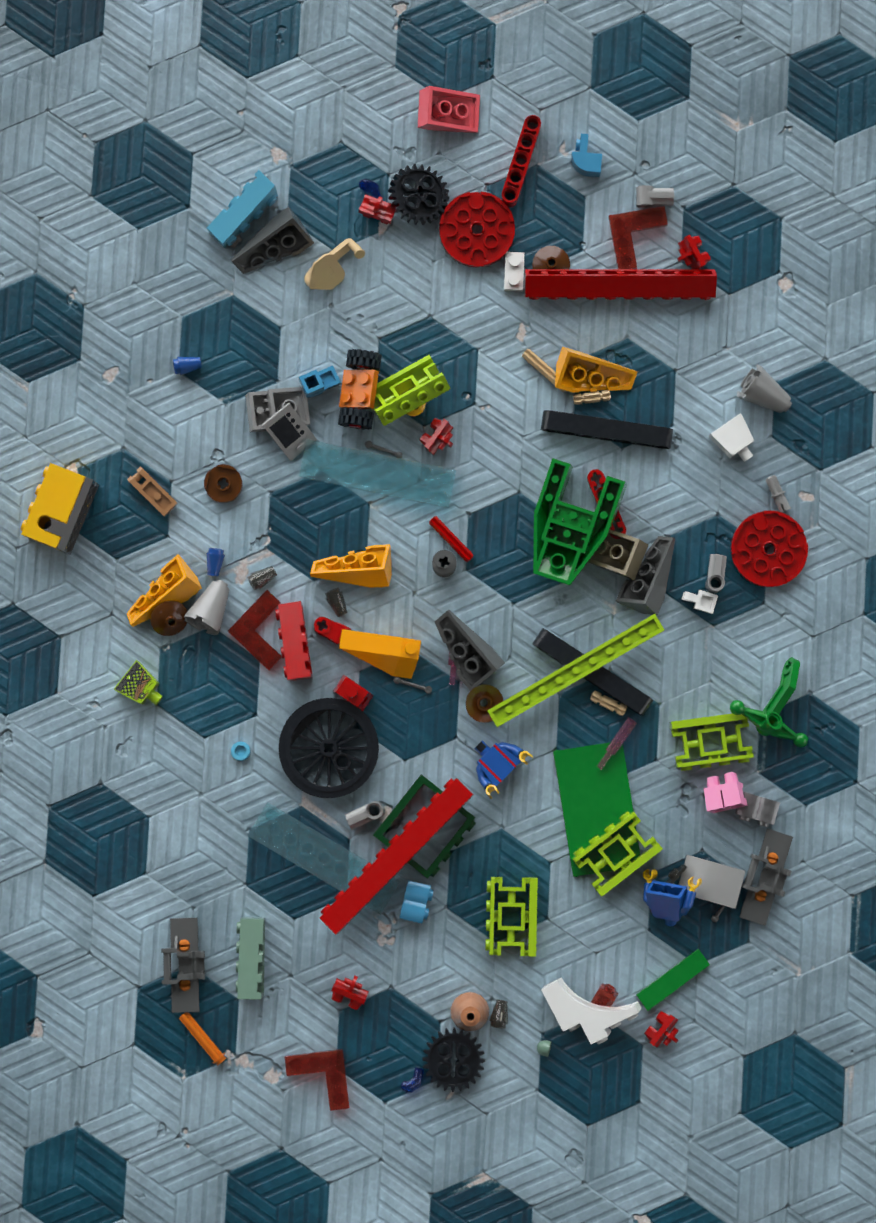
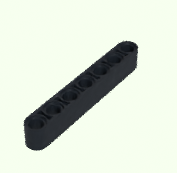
[540,410,673,449]
[532,628,654,716]

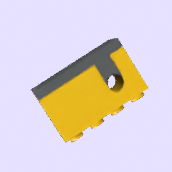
[20,463,99,555]

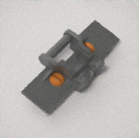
[739,828,793,925]
[161,918,205,1013]

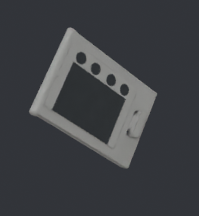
[262,403,317,461]

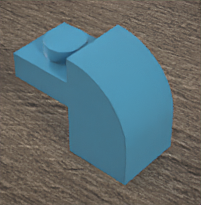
[571,133,602,177]
[298,365,341,398]

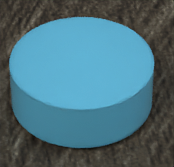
[231,742,251,761]

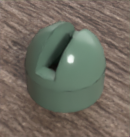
[537,1040,552,1057]

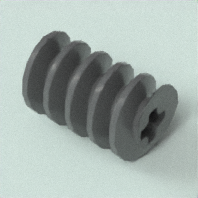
[432,550,457,577]

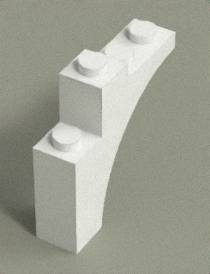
[541,977,641,1044]

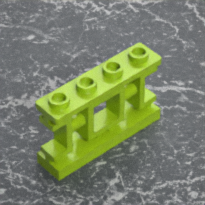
[373,355,450,426]
[669,713,754,771]
[572,811,663,897]
[485,876,538,957]

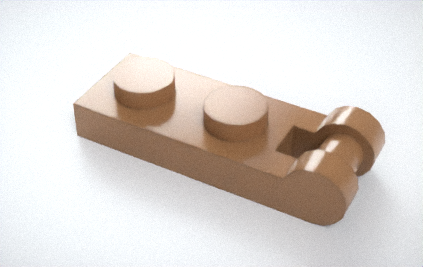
[127,466,178,517]

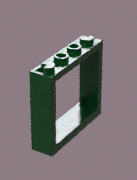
[373,774,476,879]

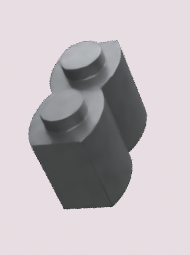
[735,792,780,827]

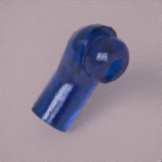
[359,179,382,199]
[401,1067,424,1093]

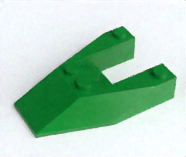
[533,458,627,585]

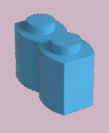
[399,879,434,924]

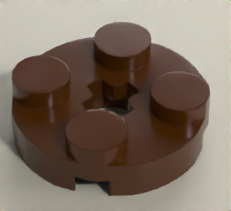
[204,464,243,503]

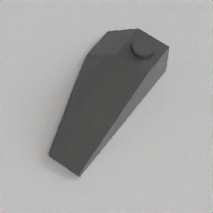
[231,206,314,274]
[616,536,675,615]
[435,610,505,691]

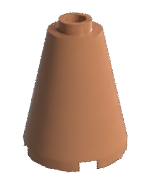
[451,992,489,1031]

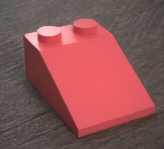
[418,86,480,133]

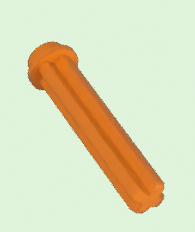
[179,1012,226,1066]

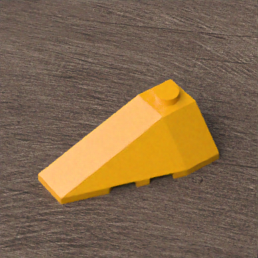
[555,346,637,393]
[310,544,392,588]
[126,555,202,627]
[339,629,421,679]

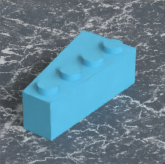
[207,170,278,248]

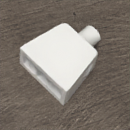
[709,413,754,462]

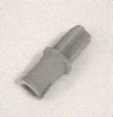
[766,475,791,512]

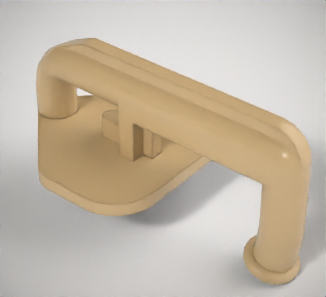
[304,238,365,290]

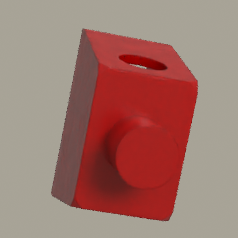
[333,675,374,711]

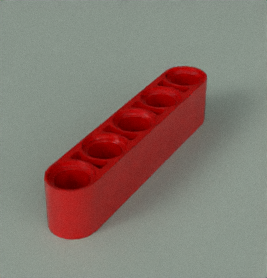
[501,115,541,207]

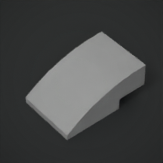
[245,387,310,433]
[678,855,745,909]

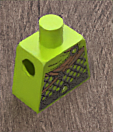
[114,660,163,705]

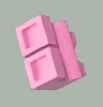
[704,772,748,814]

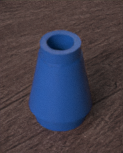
[173,357,201,376]
[206,548,225,576]

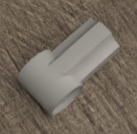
[636,185,674,208]
[705,554,727,594]
[345,801,384,830]

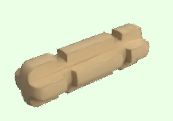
[573,390,611,405]
[590,691,627,716]

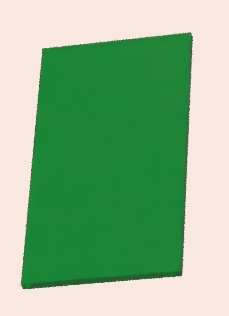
[553,740,640,877]

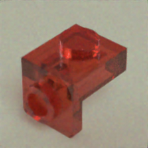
[591,983,619,1007]

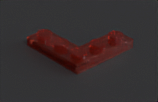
[608,206,668,269]
[228,590,282,671]
[285,1049,350,1111]

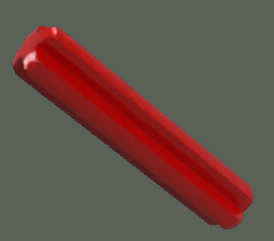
[429,516,473,562]

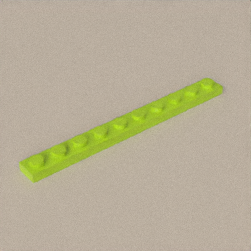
[487,614,664,727]

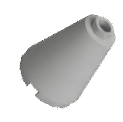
[737,364,792,413]
[184,580,230,635]

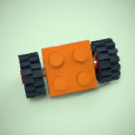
[338,349,382,430]

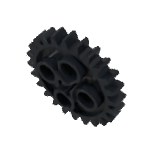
[388,164,450,225]
[422,1027,485,1092]

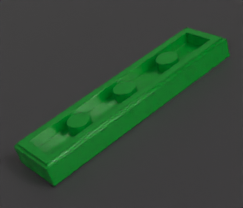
[636,949,710,1011]

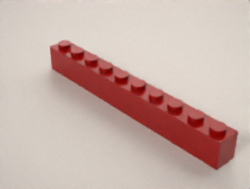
[525,269,717,300]
[320,778,474,935]

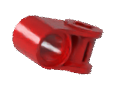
[314,617,352,645]

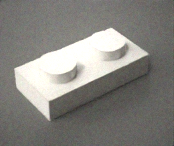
[504,252,524,292]

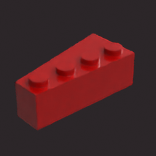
[275,601,313,681]

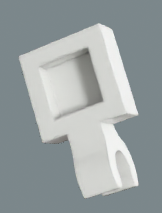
[682,590,718,614]

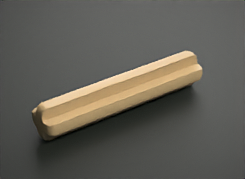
[522,349,565,392]

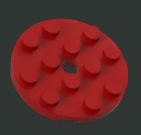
[439,191,515,267]
[731,510,808,587]

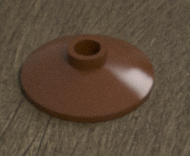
[532,246,570,269]
[150,600,187,636]
[465,684,504,723]

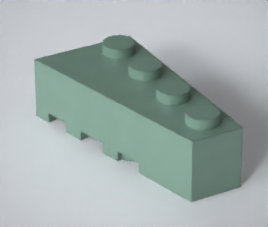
[236,917,265,999]

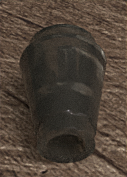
[247,566,277,590]
[325,587,348,617]
[489,999,508,1029]

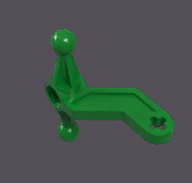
[730,657,808,748]

